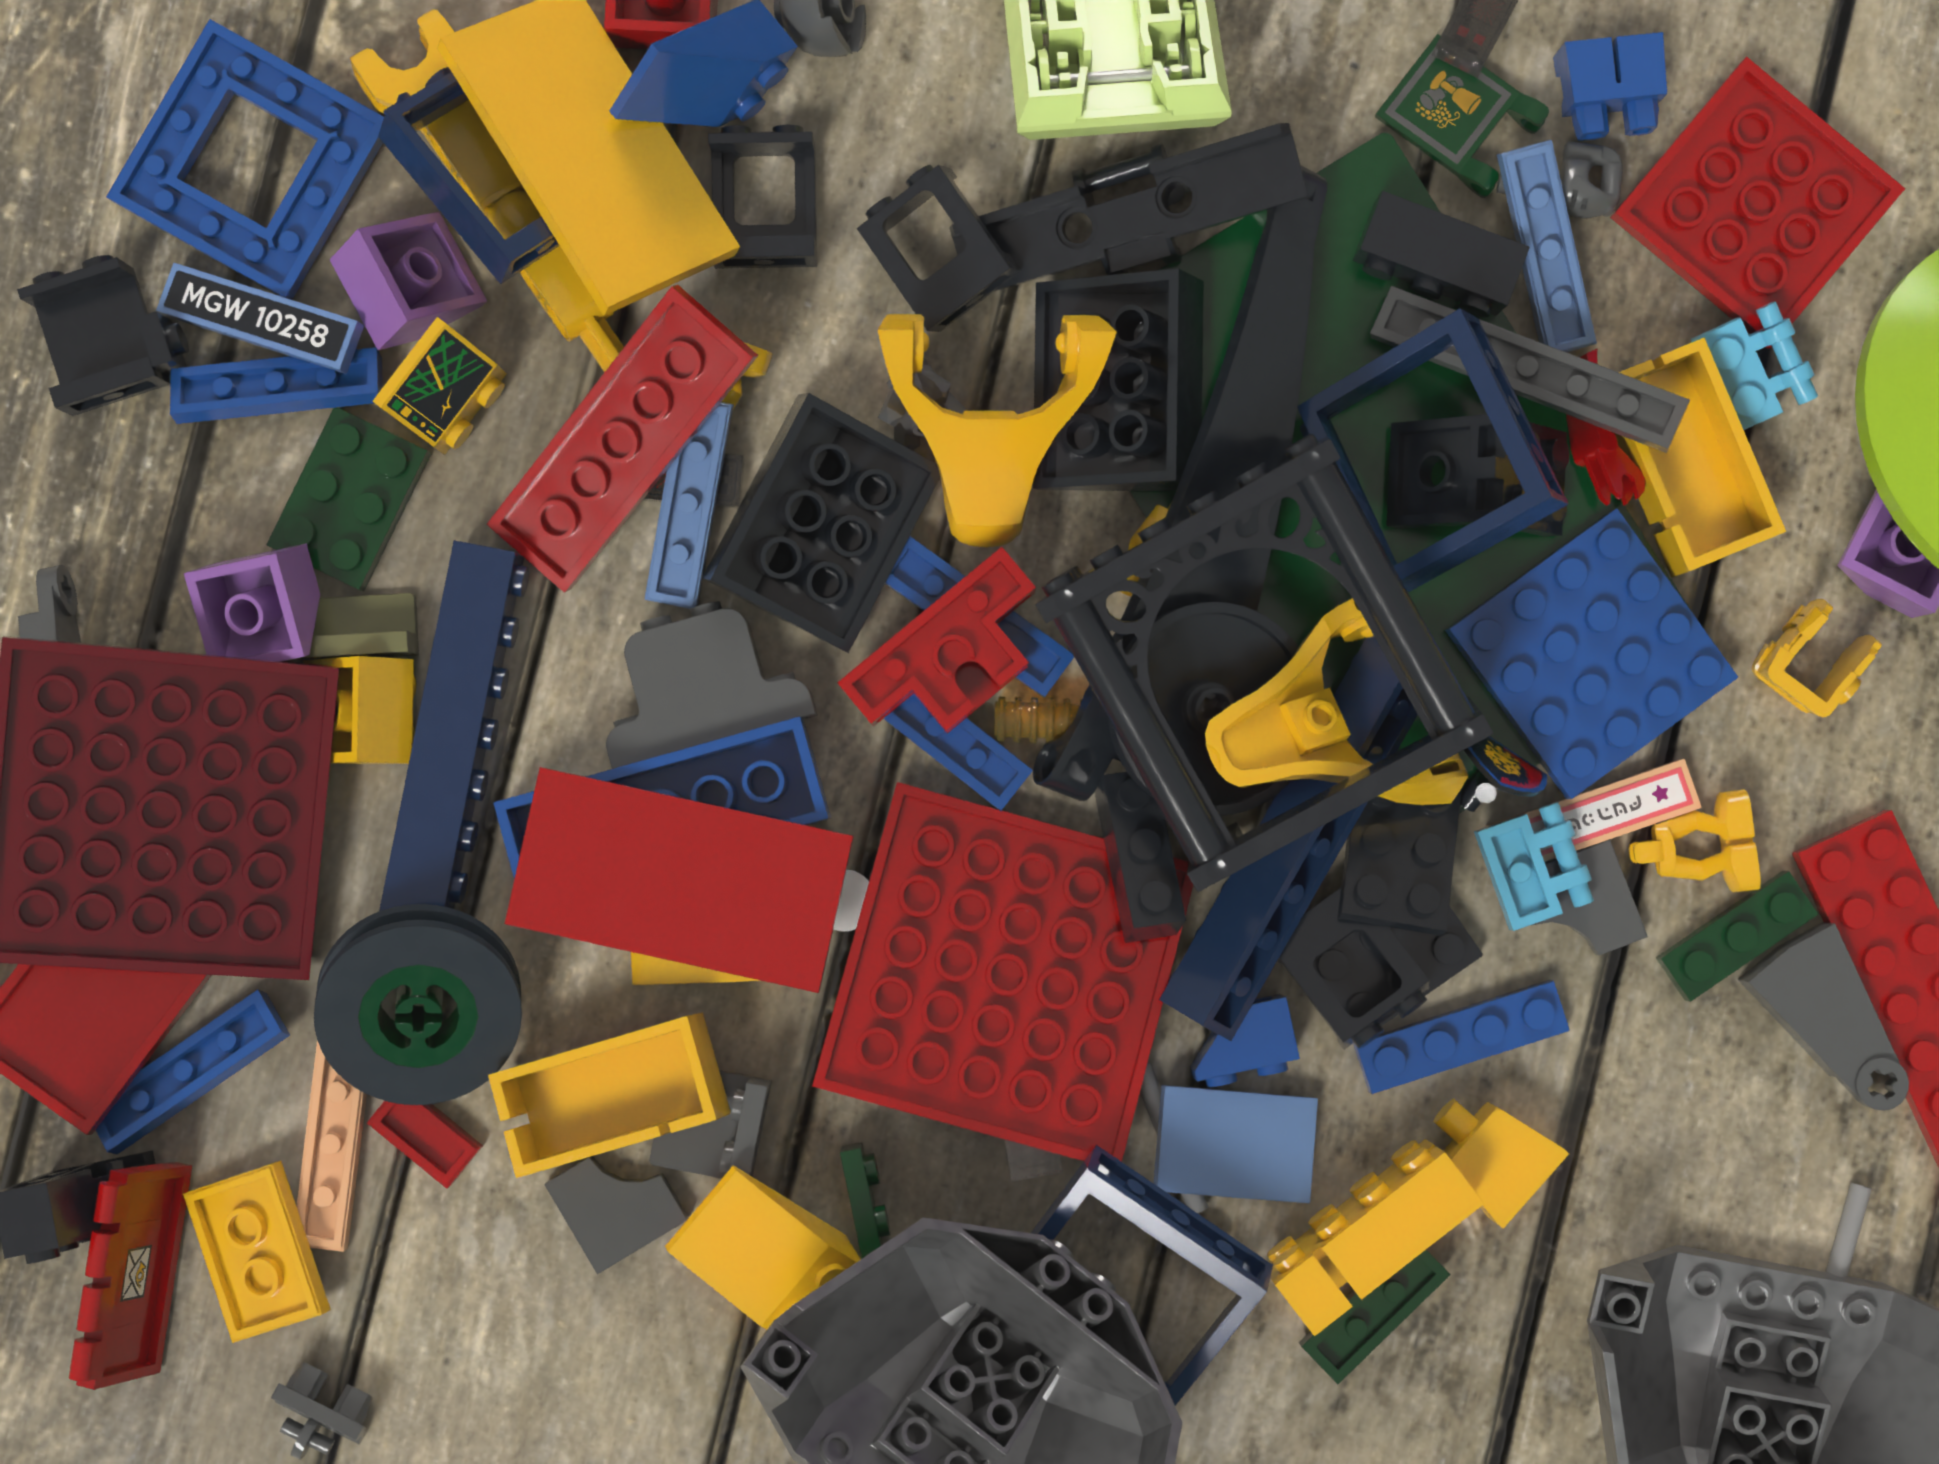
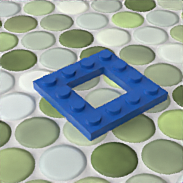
[106,19,384,300]

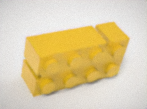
[1614,337,1786,577]
[488,1012,731,1178]
[1267,1139,1485,1336]

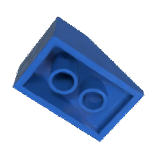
[609,0,798,127]

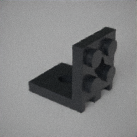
[1386,414,1569,537]

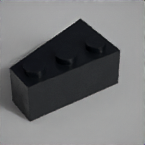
[0,1150,156,1264]

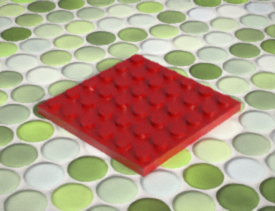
[812,782,1193,1162]

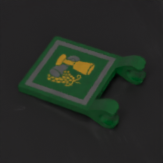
[1375,34,1549,198]

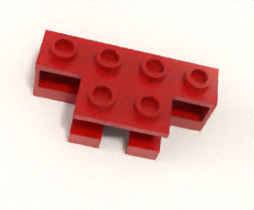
[837,547,1036,734]

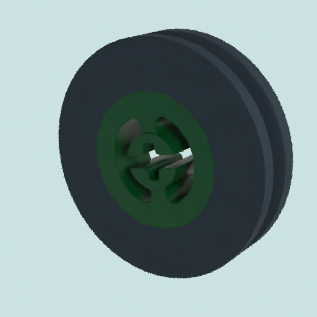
[314,904,522,1105]

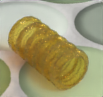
[994,696,1082,744]

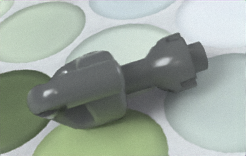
[1497,141,1623,219]

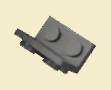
[649,1070,772,1179]

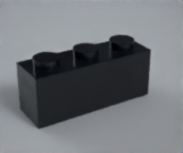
[1352,191,1530,317]
[1095,771,1186,943]

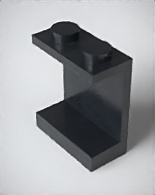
[17,255,170,416]

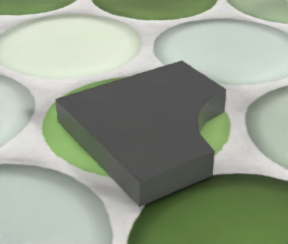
[1532,840,1648,955]
[544,1156,689,1274]

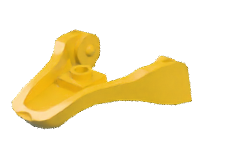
[877,314,1117,548]
[1205,598,1469,805]

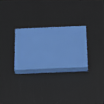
[1154,1085,1318,1203]

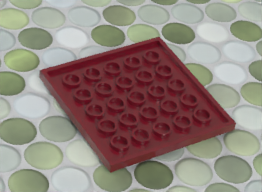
[0,636,339,980]

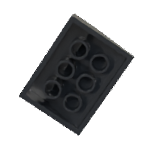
[1033,268,1204,491]
[702,393,941,653]

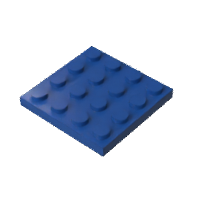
[1445,508,1738,799]

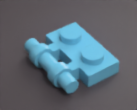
[1690,301,1818,430]
[1474,802,1594,931]

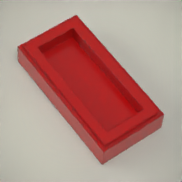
[367,1101,483,1189]

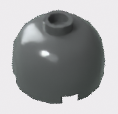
[774,0,866,57]

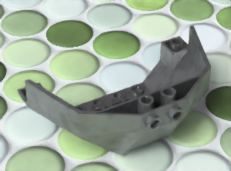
[740,1217,1182,1464]
[1587,1245,1939,1464]

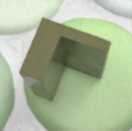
[303,593,419,660]

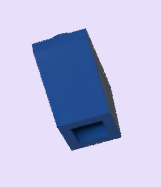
[1190,993,1300,1087]

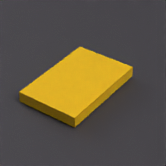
[183,1160,331,1343]

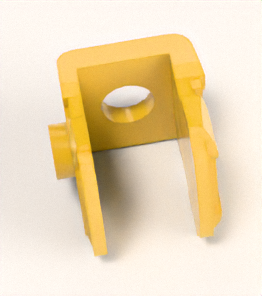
[1752,599,1882,717]

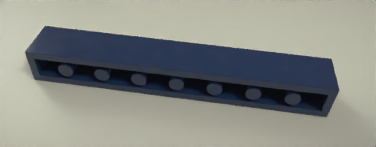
[379,540,529,911]
[1159,637,1418,1041]

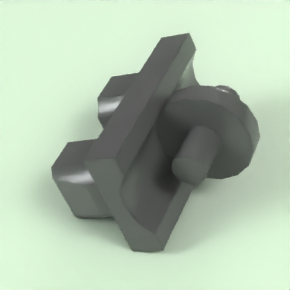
[271,1362,373,1460]

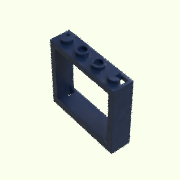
[378,67,560,284]
[1297,308,1569,592]
[1031,1145,1273,1406]

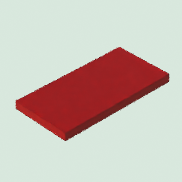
[504,767,854,993]
[0,964,212,1135]

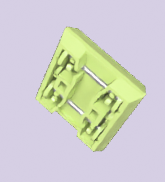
[1004,0,1232,140]

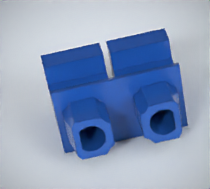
[1553,32,1667,141]

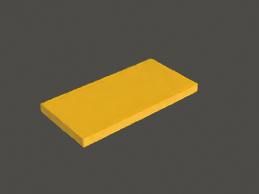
[437,0,740,316]

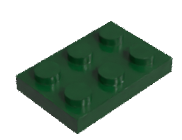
[266,407,432,592]

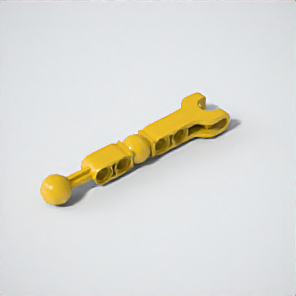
[350,9,624,372]

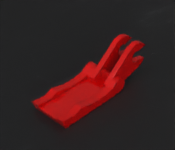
[1566,348,1646,506]

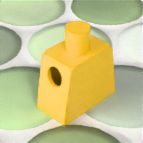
[1433,1099,1569,1229]

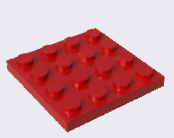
[1610,56,1906,349]

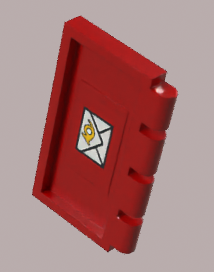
[68,1162,193,1390]

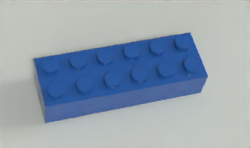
[493,716,832,879]

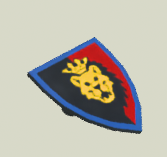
[1460,736,1547,812]

